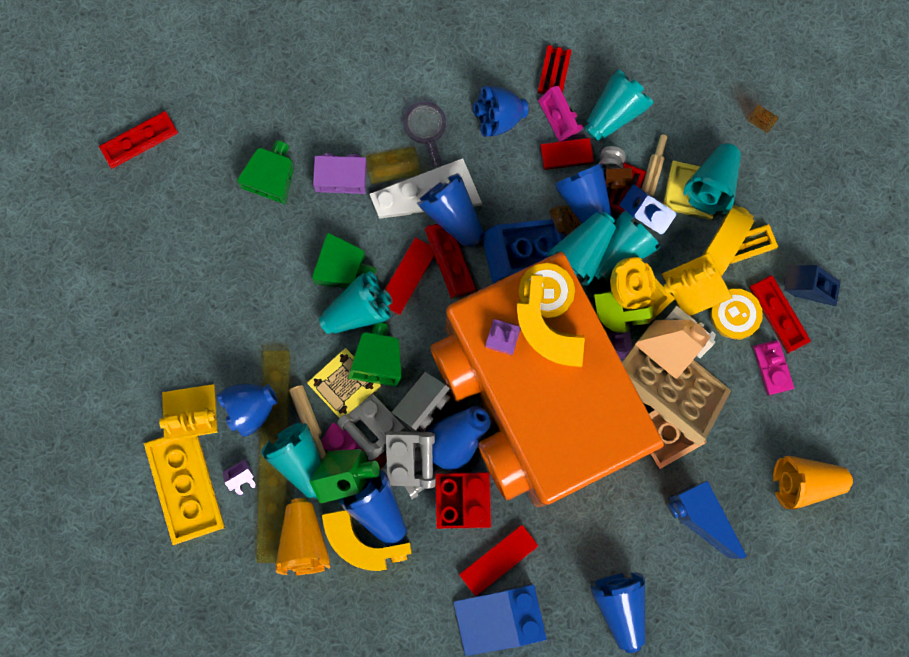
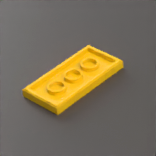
[144,436,225,545]

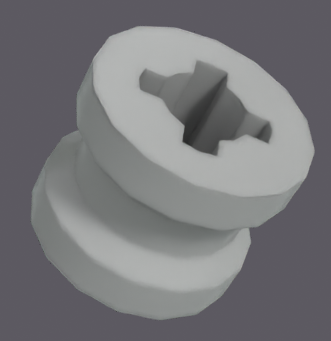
[599,146,626,175]

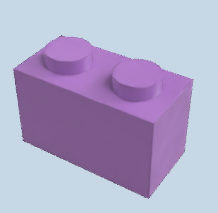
[313,153,367,194]

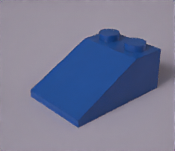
[481,218,564,283]
[668,481,747,559]
[453,583,547,656]

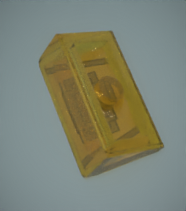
[366,147,420,184]

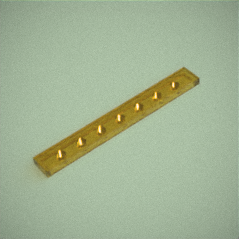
[257,351,290,563]

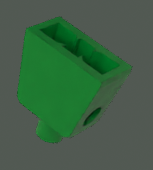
[237,140,294,204]
[312,233,377,288]
[347,323,401,387]
[309,449,380,503]

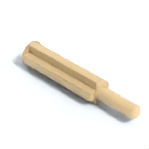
[637,134,667,204]
[289,385,326,461]

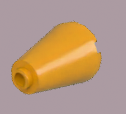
[773,456,853,510]
[275,498,331,575]

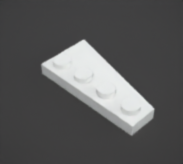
[370,158,482,219]

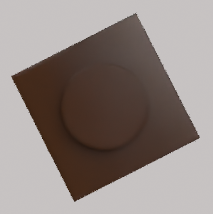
[605,168,632,190]

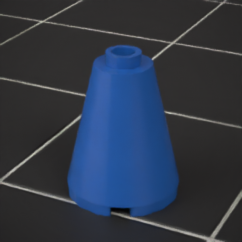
[555,164,612,224]
[417,173,483,247]
[426,406,490,471]
[339,470,407,546]
[590,572,645,653]

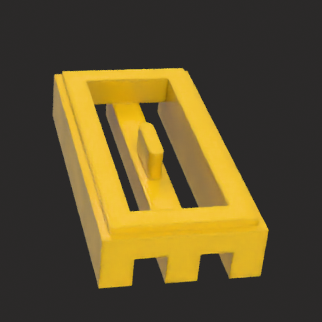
[730,224,778,264]

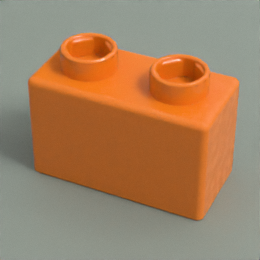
[430,252,664,507]

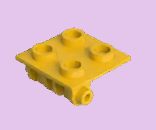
[662,253,733,316]
[159,384,218,441]

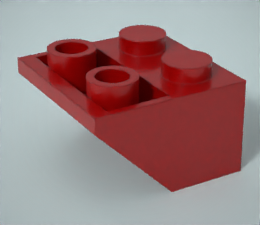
[436,473,492,529]

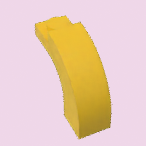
[701,205,754,276]
[517,274,585,367]
[322,510,412,571]

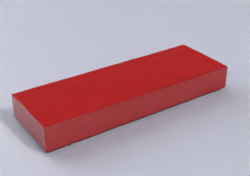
[99,111,178,169]
[425,224,476,299]
[385,237,435,316]
[748,275,811,354]
[459,525,538,597]

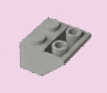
[392,372,451,432]

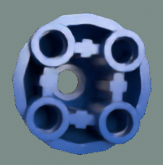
[473,86,529,137]
[217,384,278,437]

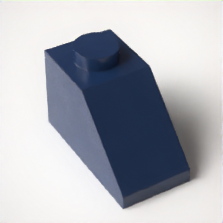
[784,265,840,306]

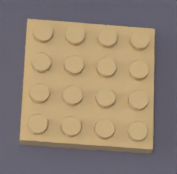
[622,325,731,446]

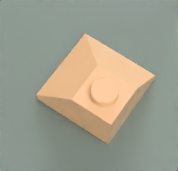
[635,320,711,379]

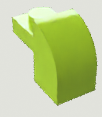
[594,291,654,333]

